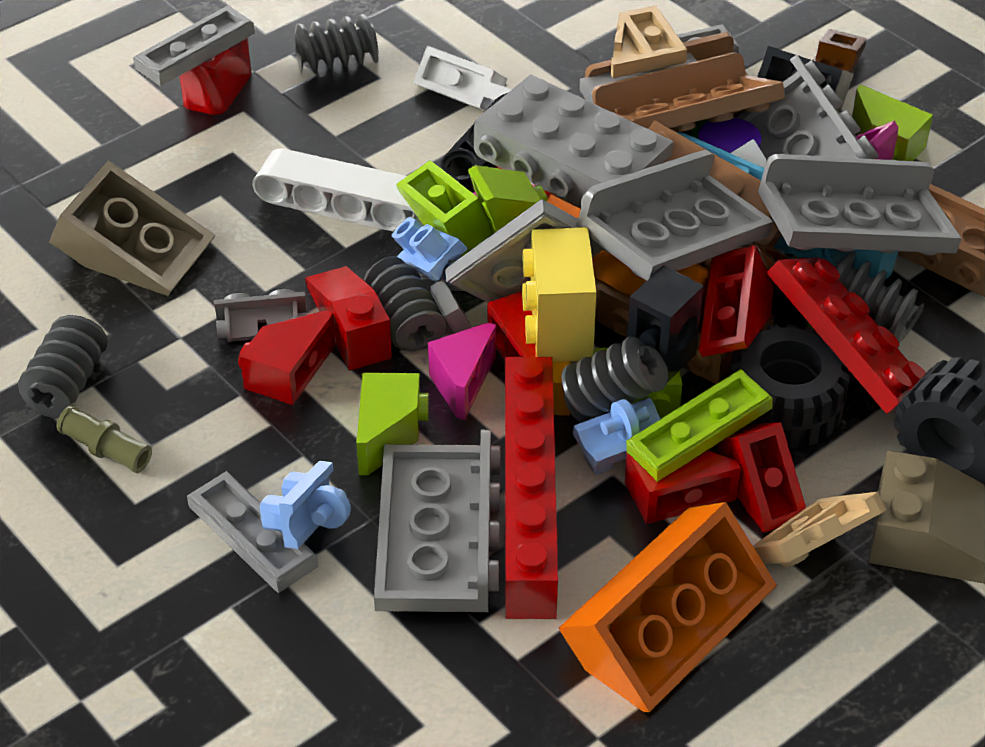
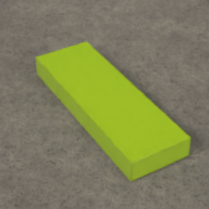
[626,369,773,482]

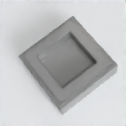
[429,279,472,333]

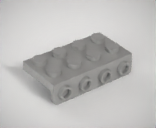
[736,54,879,160]
[474,75,673,208]
[576,150,774,281]
[758,154,962,255]
[374,430,500,612]

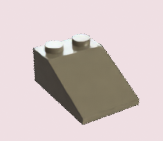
[49,160,215,296]
[869,450,985,584]

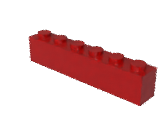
[505,357,558,619]

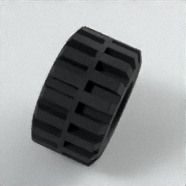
[729,324,850,448]
[894,358,985,485]

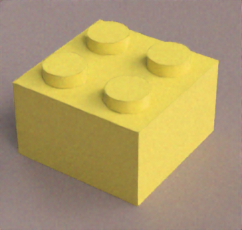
[522,227,596,362]

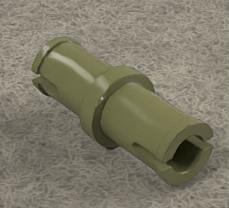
[56,405,152,474]

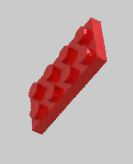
[766,257,926,414]

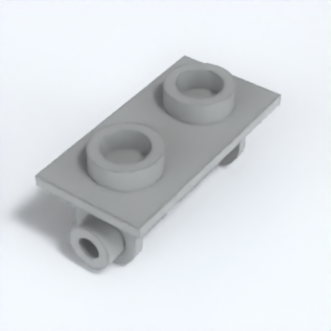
[214,289,307,342]

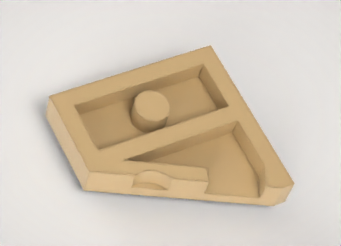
[611,5,687,78]
[753,492,887,568]

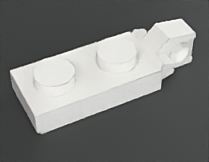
[413,46,511,111]

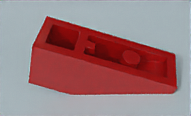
[699,245,774,357]
[305,266,392,371]

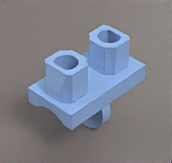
[391,217,467,285]
[573,398,660,475]
[260,461,351,549]

